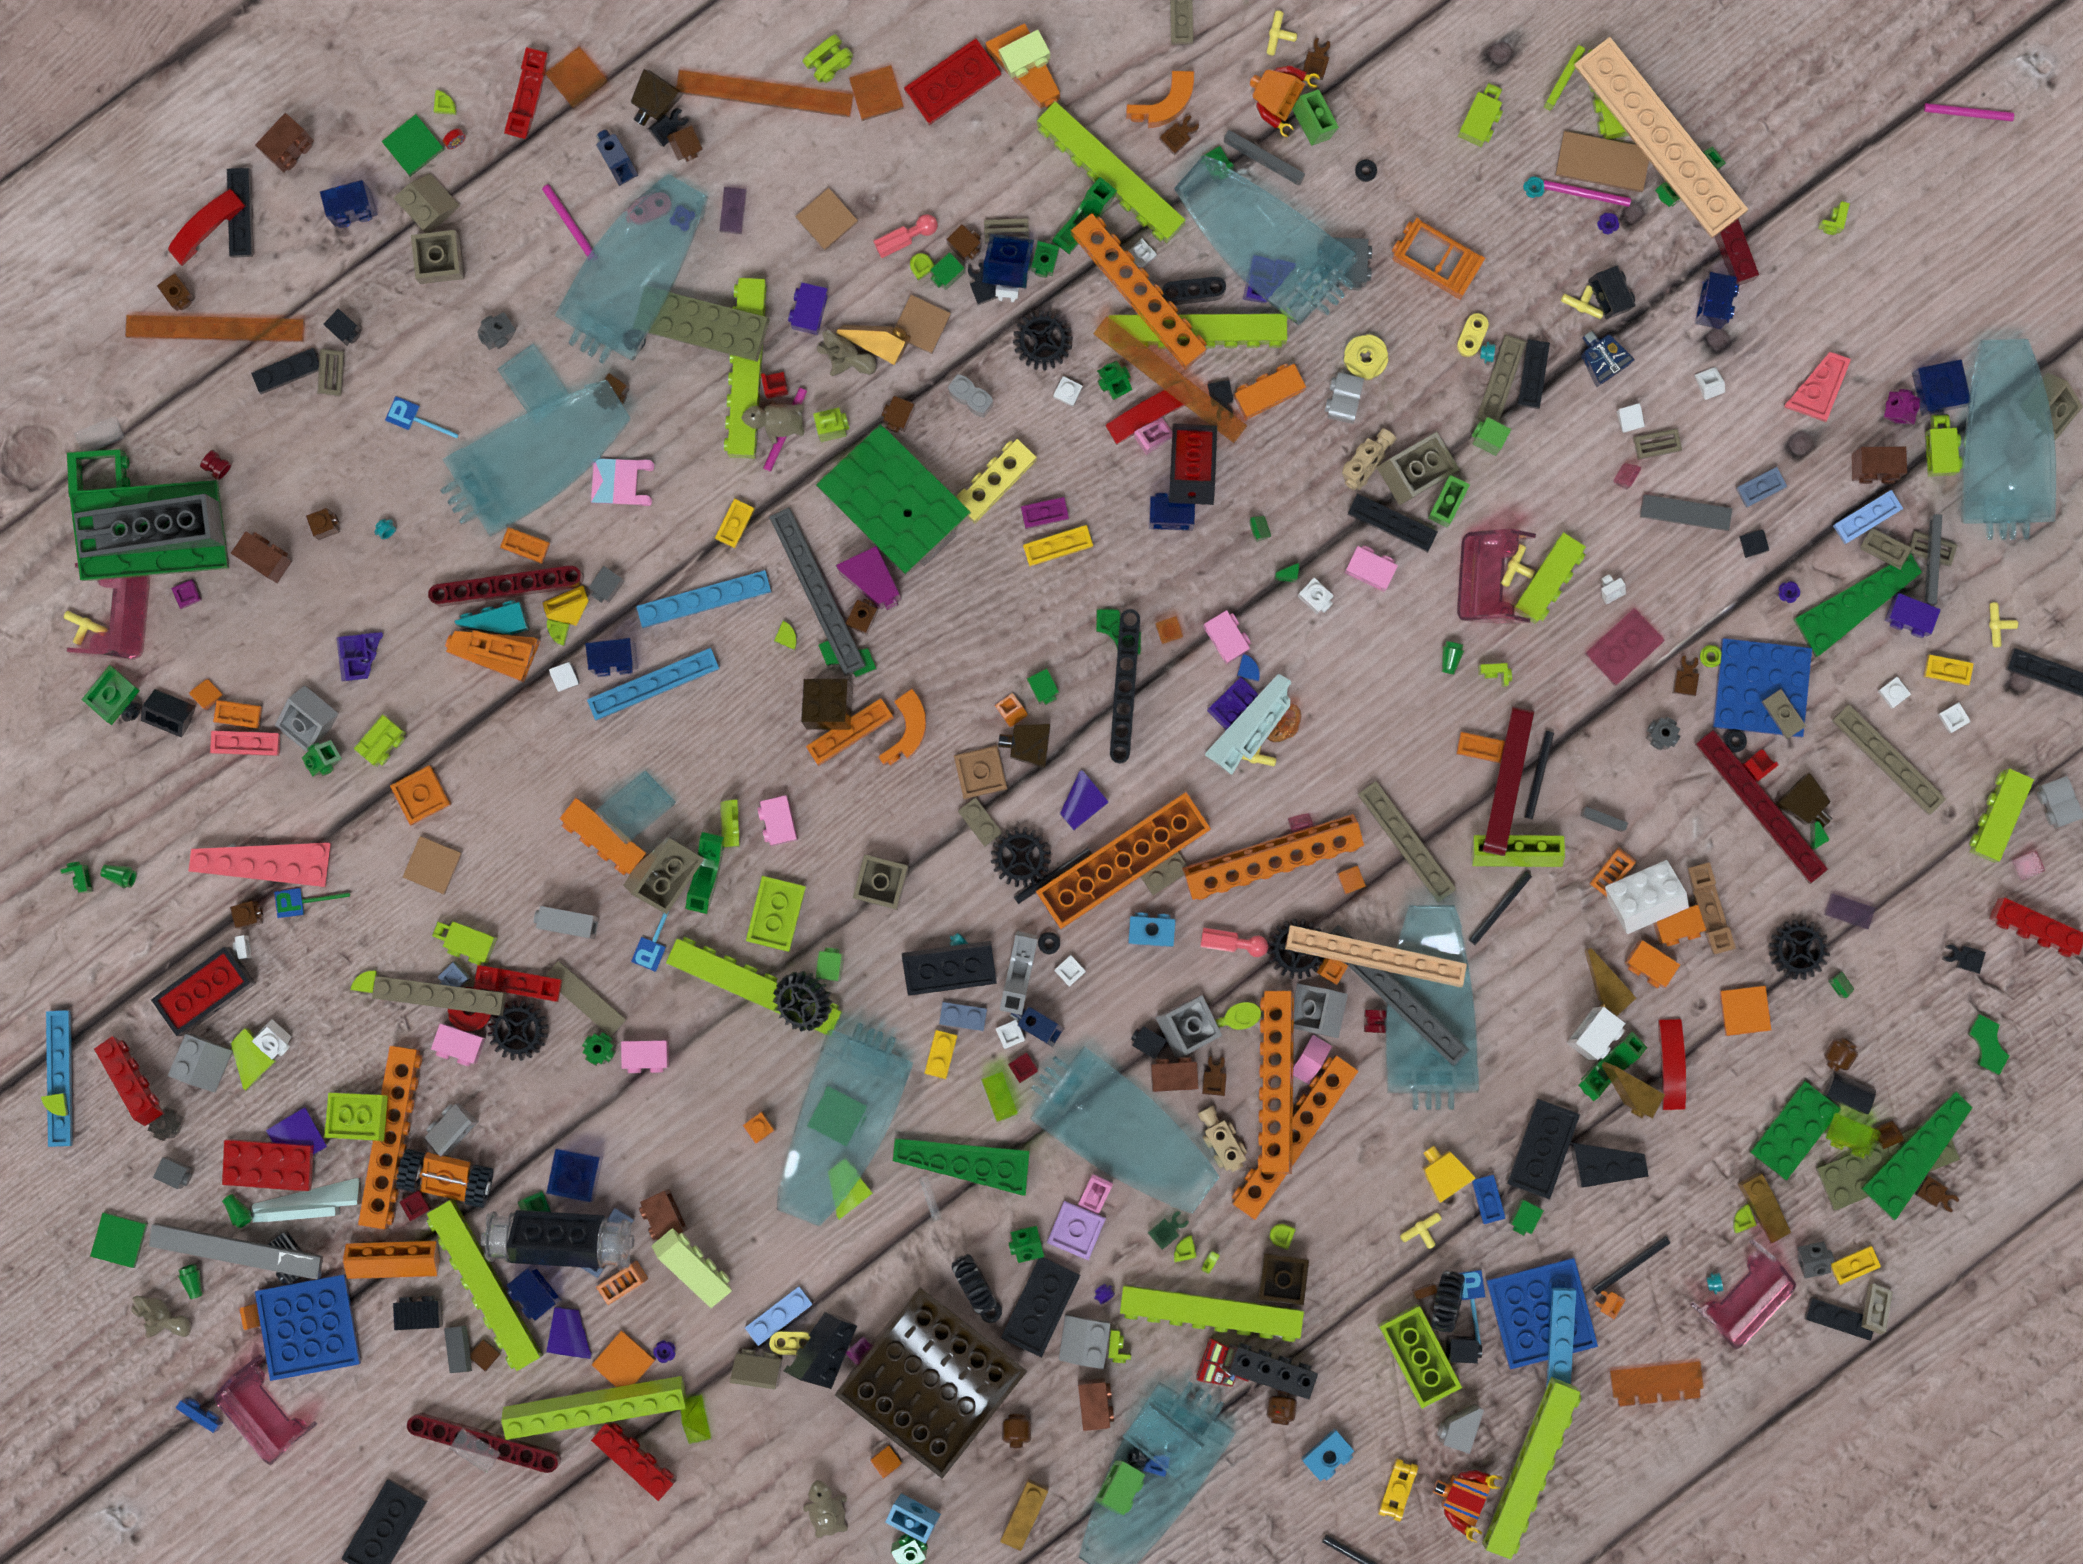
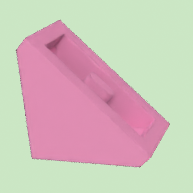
[1134,418,1172,455]
[1293,1035,1332,1085]
[1078,1173,1113,1215]

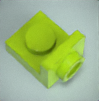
[1818,201,1850,235]
[1478,663,1512,687]
[1108,1329,1131,1363]

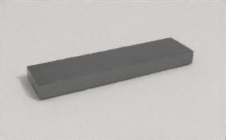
[1224,130,1305,186]
[1640,495,1733,531]
[1924,514,1942,606]

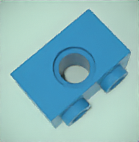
[1128,912,1175,947]
[1301,1428,1354,1482]
[885,1493,941,1544]

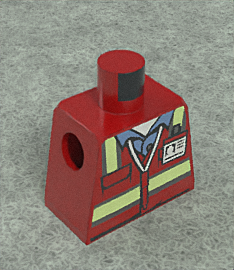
[1196,1337,1249,1387]

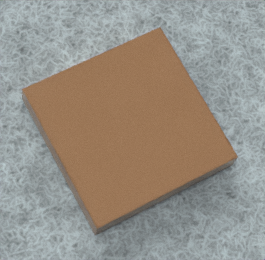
[795,188,858,251]
[895,295,951,354]
[954,746,1007,799]
[403,836,462,895]

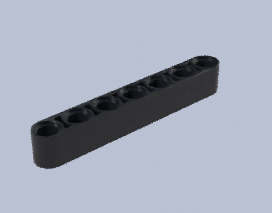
[1110,609,1140,764]

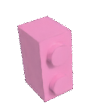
[1344,545,1398,592]
[1203,610,1251,664]
[757,795,798,846]
[431,1024,486,1067]
[621,1041,669,1073]

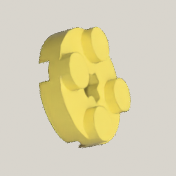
[1343,335,1388,380]

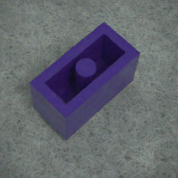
[788,282,829,335]
[1885,593,1941,638]

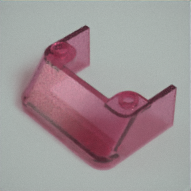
[1457,528,1536,624]
[67,563,150,660]
[1690,1239,1796,1349]
[214,1354,318,1465]

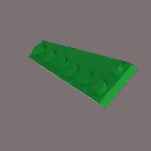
[1793,553,1922,658]
[1860,1092,1973,1221]
[893,1138,1030,1196]

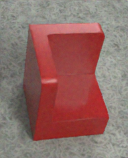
[761,372,789,400]
[1742,749,1779,782]

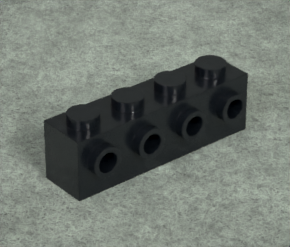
[1222,1342,1318,1400]

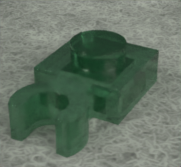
[1147,1211,1189,1250]

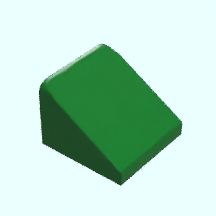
[1249,516,1271,542]
[1274,563,1299,582]
[1810,821,1830,850]
[1828,972,1854,998]
[518,1191,551,1212]

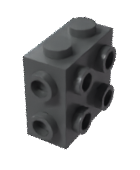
[1317,237,1372,290]

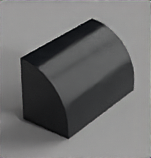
[141,689,195,738]
[1823,1071,1876,1115]

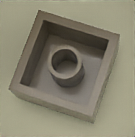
[411,230,464,284]
[853,854,909,910]

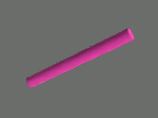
[1924,103,2014,122]
[1544,180,1631,207]
[542,184,598,262]
[763,388,807,472]

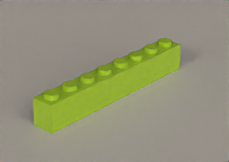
[1037,101,1186,244]
[724,278,767,459]
[1108,314,1287,349]
[666,937,842,1037]
[427,1199,543,1371]
[1120,1285,1304,1342]
[501,1376,686,1440]
[1482,1377,1581,1560]

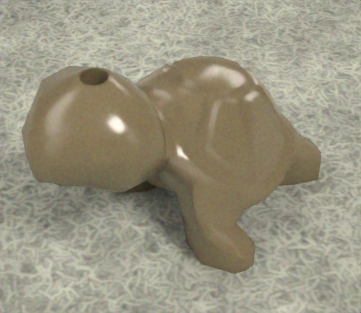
[817,330,877,376]
[741,401,805,444]
[131,1295,191,1338]
[803,1480,848,1538]

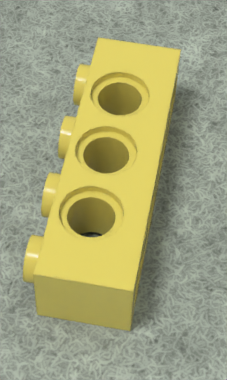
[956,439,1037,524]

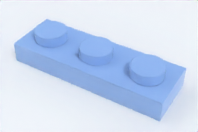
[1833,490,1903,544]
[745,1286,813,1346]

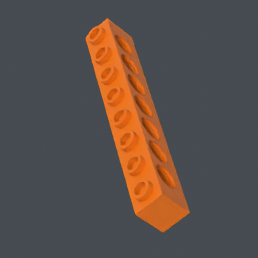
[1071,213,1207,370]
[1182,814,1364,900]
[1258,991,1294,1174]
[358,1046,423,1229]
[1231,1055,1358,1220]

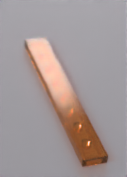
[676,70,854,118]
[125,315,305,342]
[1093,316,1247,443]

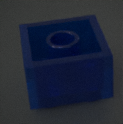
[319,180,378,228]
[982,234,1034,289]
[1695,272,1739,329]
[1912,359,1972,416]
[1148,493,1195,531]
[585,638,638,678]
[546,1148,603,1202]
[506,1265,562,1321]

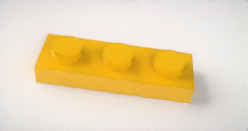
[1023,525,1093,567]

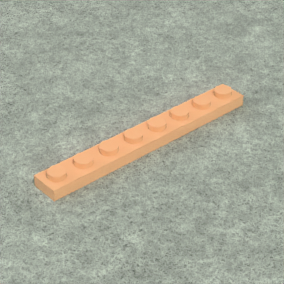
[1285,925,1467,988]

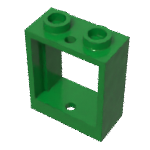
[67,449,131,494]

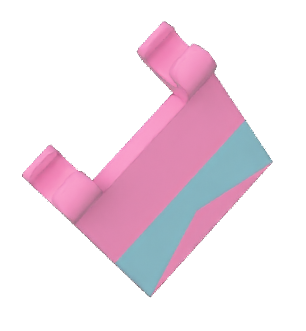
[591,458,654,506]

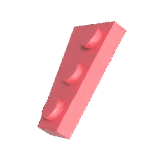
[1784,352,1851,422]

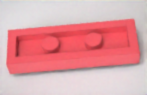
[210,731,280,756]

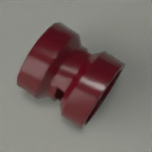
[200,450,232,481]
[1364,1010,1387,1033]

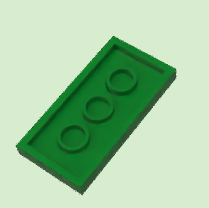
[1749,1081,1841,1181]

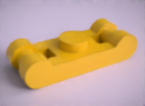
[1378,1458,1419,1522]

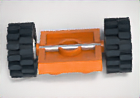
[396,1149,494,1208]

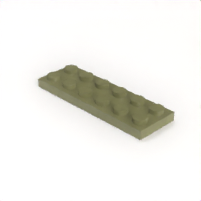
[633,286,770,362]
[1816,1125,1960,1211]

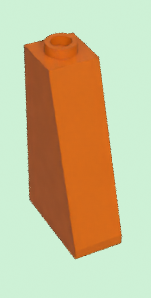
[985,23,1060,109]
[445,631,541,683]

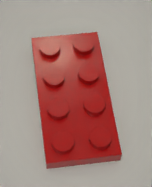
[904,38,1002,125]
[222,1139,314,1191]

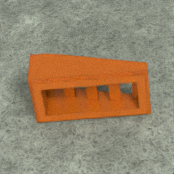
[1590,847,1636,897]
[596,1261,648,1305]

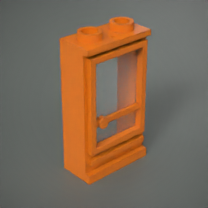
[1392,217,1485,300]

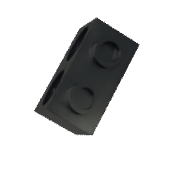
[1446,1335,1482,1364]

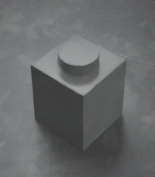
[588,566,625,603]
[153,1157,192,1189]

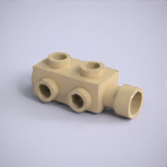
[1342,428,1396,490]
[1197,1105,1247,1172]

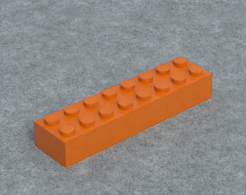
[1036,792,1211,930]

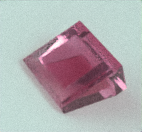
[1613,463,1641,490]
[1288,813,1313,833]
[2012,851,2045,881]

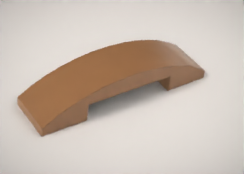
[1688,862,1736,955]

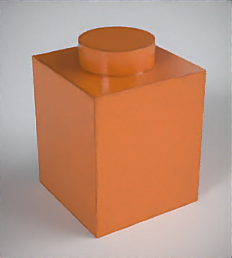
[743,1112,776,1144]

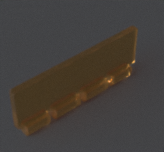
[1610,1361,1704,1407]

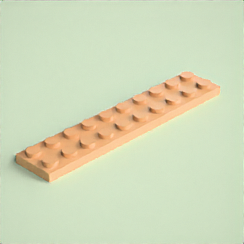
[1574,37,1748,238]

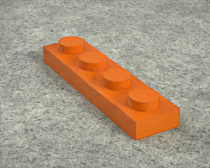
[806,698,894,766]

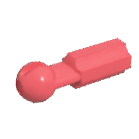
[873,214,938,258]
[1200,928,1268,957]

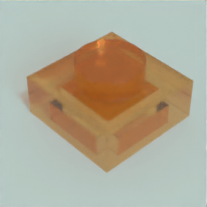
[1155,616,1183,645]

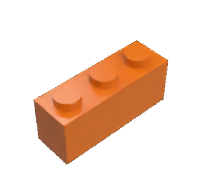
[1234,363,1306,421]

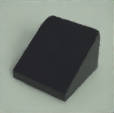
[1739,529,1769,558]

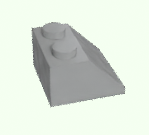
[275,686,338,752]
[1294,984,1348,1038]
[1155,995,1222,1058]
[168,1034,233,1093]
[425,1103,479,1156]
[1059,1315,1110,1369]
[1437,1404,1484,1454]

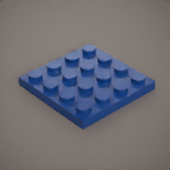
[1713,638,1812,738]
[1486,1258,1598,1370]
[255,1274,361,1381]

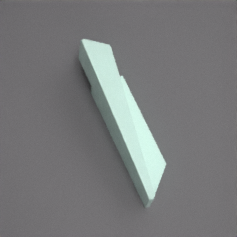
[1205,674,1291,775]
[252,1178,362,1223]

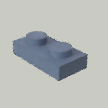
[1736,467,1787,508]
[939,1002,987,1031]

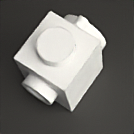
[1298,578,1334,614]
[252,1019,291,1059]

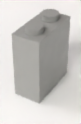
[534,906,599,939]

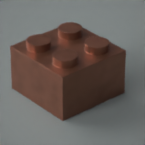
[255,113,314,173]
[1851,446,1907,484]
[231,531,292,583]
[1150,1058,1199,1092]
[639,1189,688,1241]
[1078,1378,1114,1431]

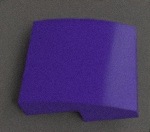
[1207,677,1258,730]
[266,1108,327,1155]

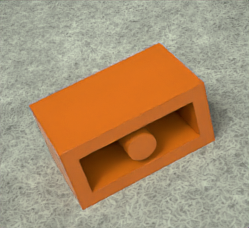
[1653,905,1706,947]
[1625,940,1680,989]

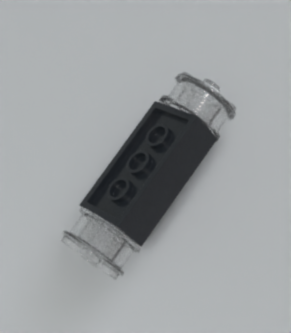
[481,1210,635,1270]

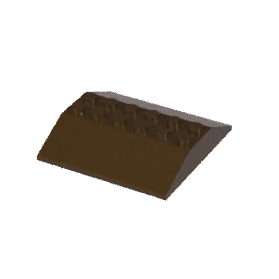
[835,1287,1027,1479]

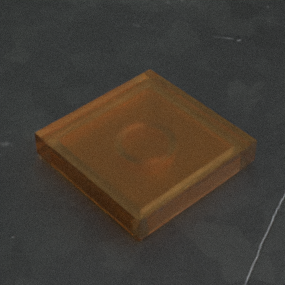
[545,46,608,109]
[849,65,904,121]

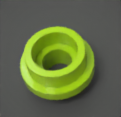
[1700,645,1721,668]

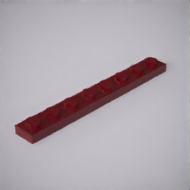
[1695,730,1828,884]

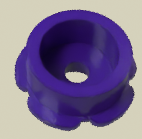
[1597,213,1619,235]
[1778,581,1800,603]
[1094,1284,1115,1305]
[653,1340,676,1363]

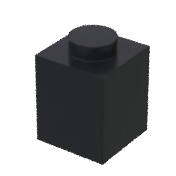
[323,308,362,346]
[1130,1026,1167,1059]

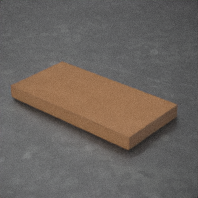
[1555,131,1649,192]

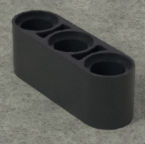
[1162,276,1226,305]

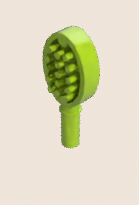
[1215,1002,1262,1030]

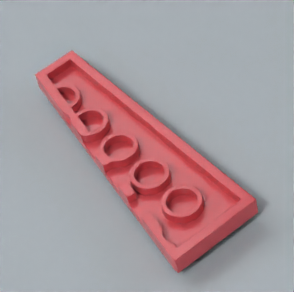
[188,843,331,887]

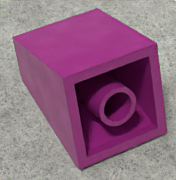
[836,546,901,610]

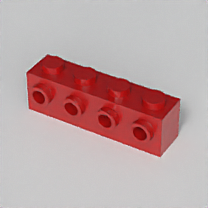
[1989,897,2083,958]
[94,1036,164,1126]
[591,1422,676,1501]

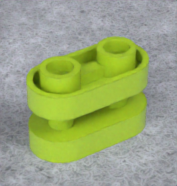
[802,34,853,83]

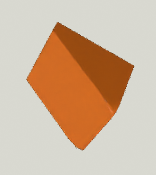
[189,679,223,710]
[994,693,1028,727]
[1337,866,1366,895]
[239,1304,261,1330]
[870,1445,902,1479]

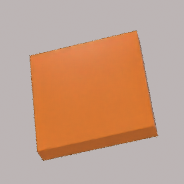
[390,765,451,826]
[1719,986,1772,1036]
[592,1330,656,1387]

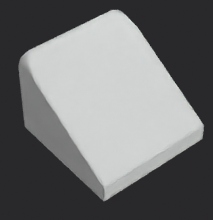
[1695,367,1725,400]
[1616,403,1645,433]
[549,662,579,692]

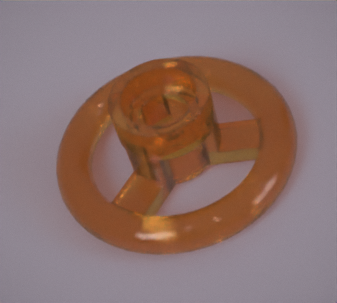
[1267,703,1302,743]

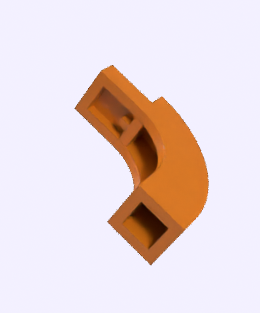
[1126,71,1194,128]
[878,689,926,766]

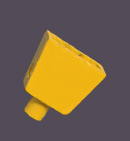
[1422,1145,1476,1203]

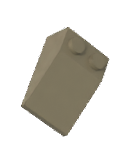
[1377,432,1460,506]
[623,837,704,915]

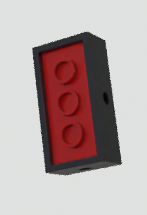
[1169,423,1217,505]
[151,947,256,1036]

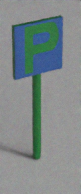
[274,888,350,918]

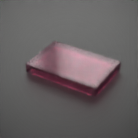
[1585,608,1665,686]

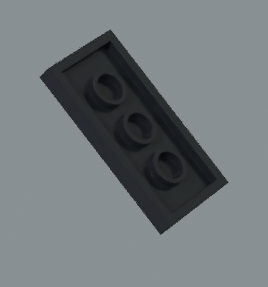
[901,941,997,996]
[1506,1099,1580,1200]
[1001,1257,1081,1358]
[341,1478,428,1564]

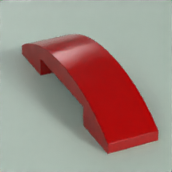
[504,47,548,140]
[168,189,245,266]
[1105,382,1193,445]
[474,965,562,1002]
[1658,1019,1686,1110]

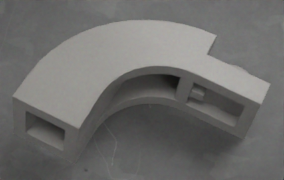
[1000,931,1038,1015]

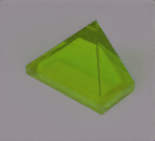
[681,1394,711,1444]

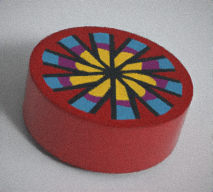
[443,129,466,149]

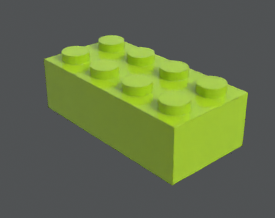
[1377,1304,1462,1409]

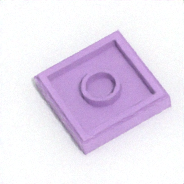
[1047,1201,1106,1260]

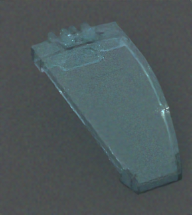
[1174,155,1358,326]
[555,174,708,364]
[1961,338,2056,540]
[440,380,631,537]
[1386,905,1479,1110]
[777,1023,913,1226]
[1030,1046,1220,1214]
[1079,1381,1236,1564]

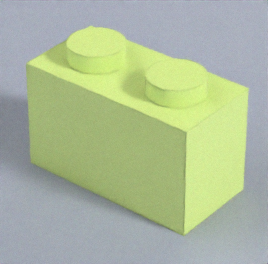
[999,30,1050,79]

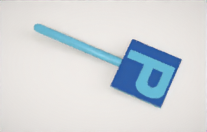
[385,396,458,438]
[631,912,669,972]
[1459,1270,1486,1344]

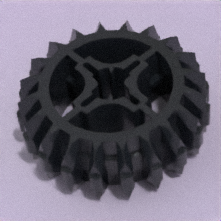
[1013,310,1073,371]
[991,827,1051,887]
[1267,919,1323,980]
[1768,919,1830,980]
[772,970,833,1032]
[487,1000,549,1061]
[951,1254,996,1315]
[1432,1271,1465,1333]

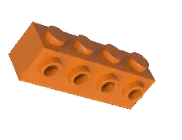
[559,798,649,876]
[343,1241,440,1279]

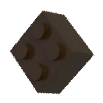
[801,679,853,730]
[1257,1253,1309,1305]

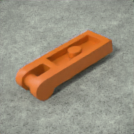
[467,630,534,668]

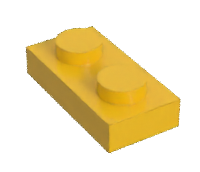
[715,498,755,549]
[1924,654,1974,686]
[924,1030,957,1079]
[1831,1246,1881,1285]

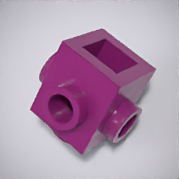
[1884,389,1920,425]

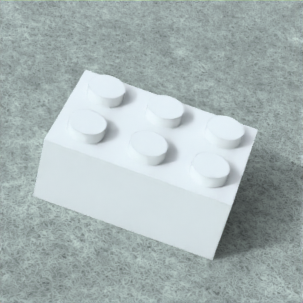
[1605,860,1689,934]
[1567,1007,1626,1060]

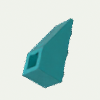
[455,600,529,636]

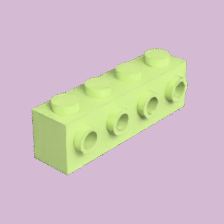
[652,1228,732,1308]

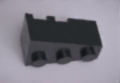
[1570,1142,1649,1188]
[783,1312,857,1389]

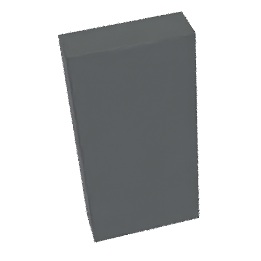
[1581,807,1628,832]
[444,1325,472,1373]

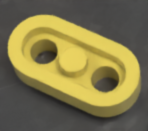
[1457,313,1489,357]
[769,1331,811,1355]

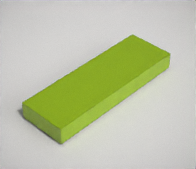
[1544,45,1585,111]

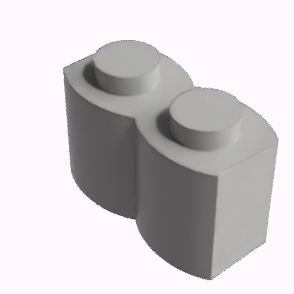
[1324,372,1364,424]
[948,375,994,418]
[2037,776,2083,828]

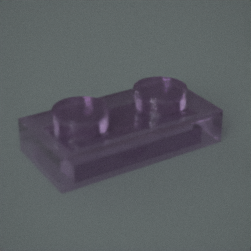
[719,187,747,234]
[1824,893,1875,930]

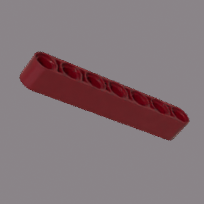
[428,566,584,607]
[1483,707,1535,856]
[407,1413,561,1473]

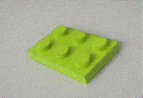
[746,876,806,952]
[324,1093,388,1141]

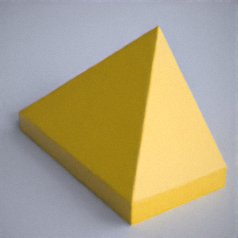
[542,585,589,626]

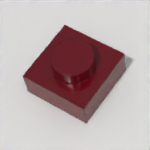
[1008,1052,1038,1083]
[399,1190,431,1222]

